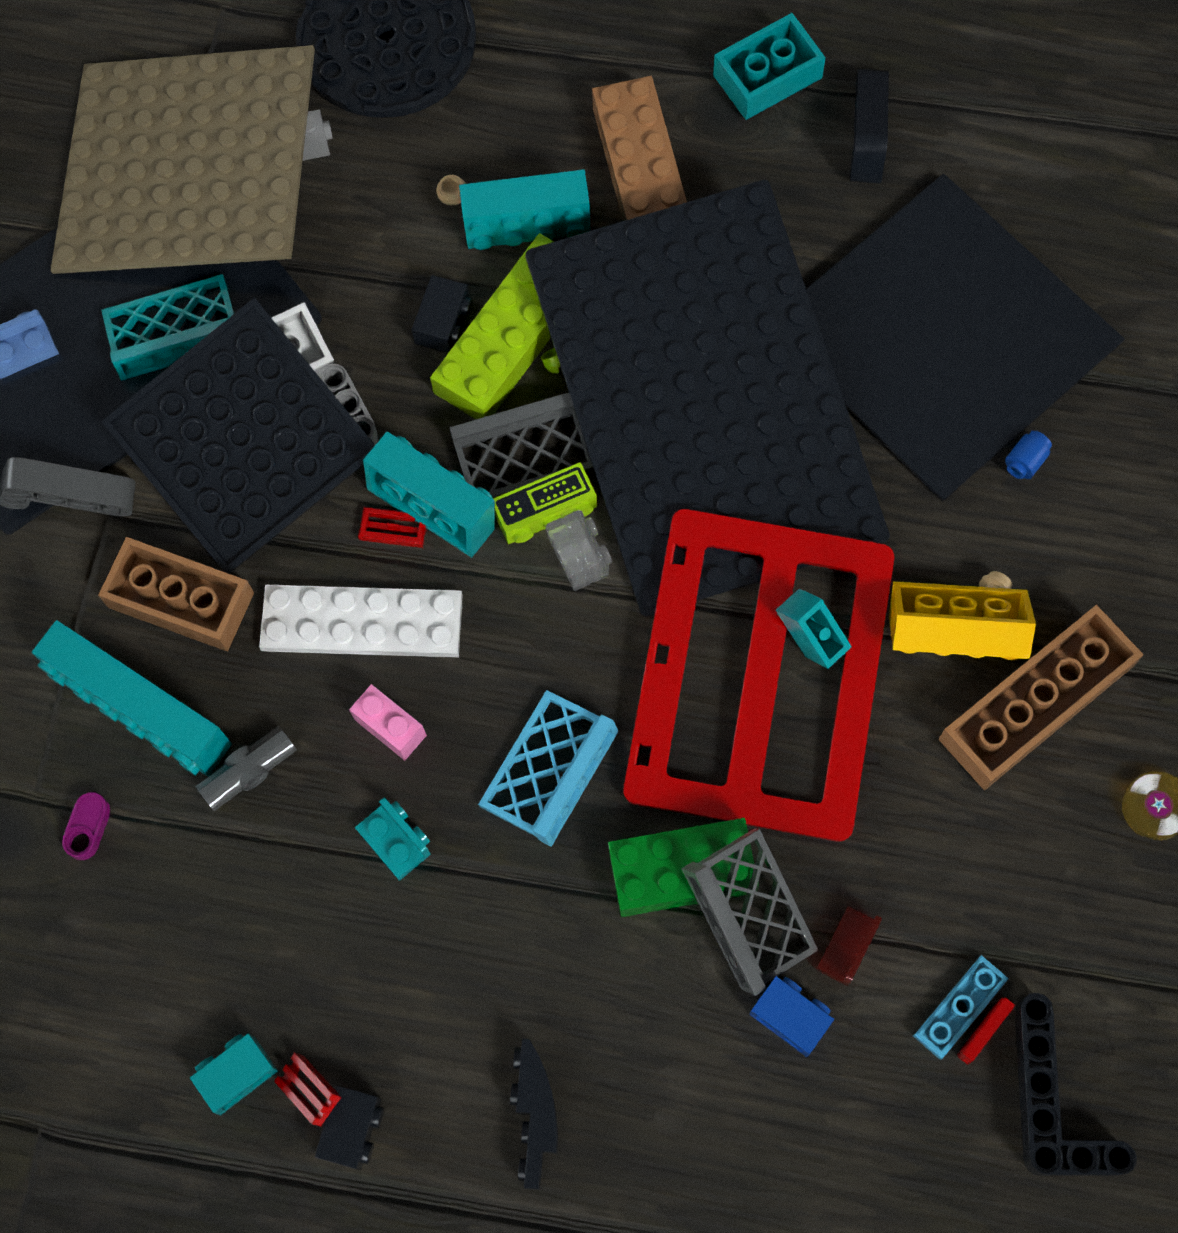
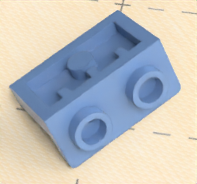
[0,310,59,379]

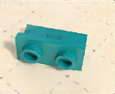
[355,797,431,881]

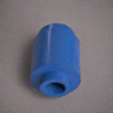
[1005,431,1052,479]

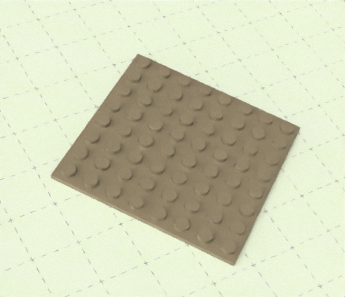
[50,45,315,274]

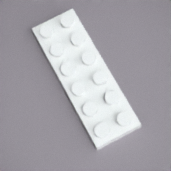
[259,585,463,658]

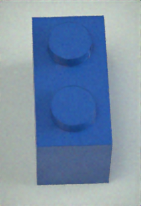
[749,976,834,1057]

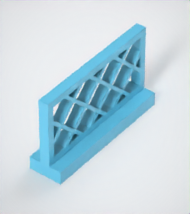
[478,690,619,847]

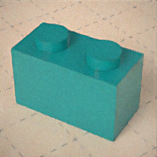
[775,588,852,669]
[190,1034,278,1115]

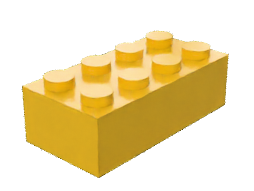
[889,581,1036,660]

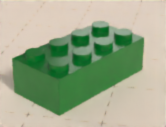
[608,818,759,917]

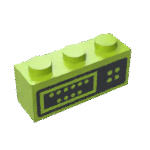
[494,462,597,545]

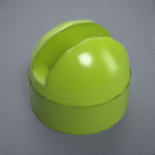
[541,348,560,374]

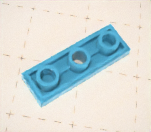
[913,955,1009,1060]

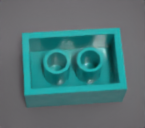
[713,13,826,120]

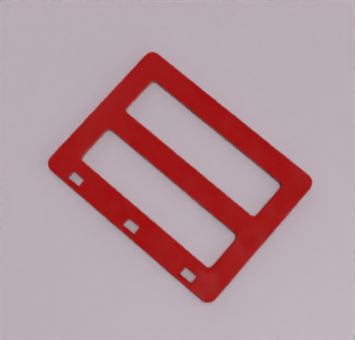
[623,509,895,842]

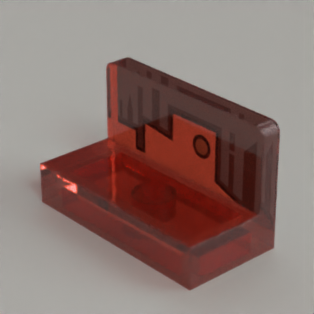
[816,906,883,986]

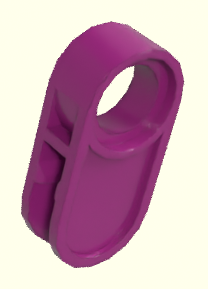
[62,792,111,860]

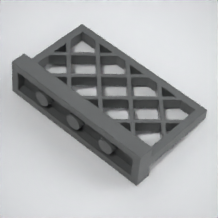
[449,392,594,499]
[681,828,818,996]

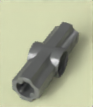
[195,726,297,811]

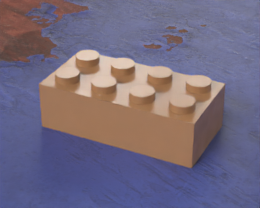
[98,537,254,652]

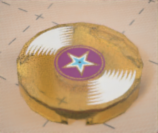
[1122,771,1178,841]

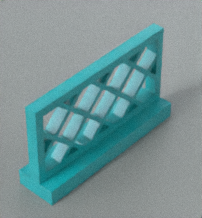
[101,274,234,381]

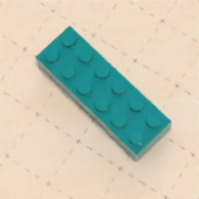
[31,620,232,777]

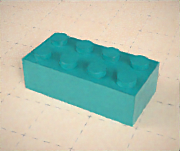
[459,169,591,250]
[363,432,495,558]

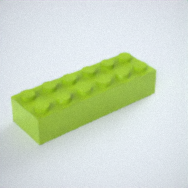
[430,233,554,419]

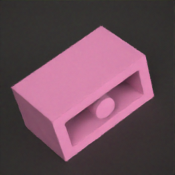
[349,684,427,761]

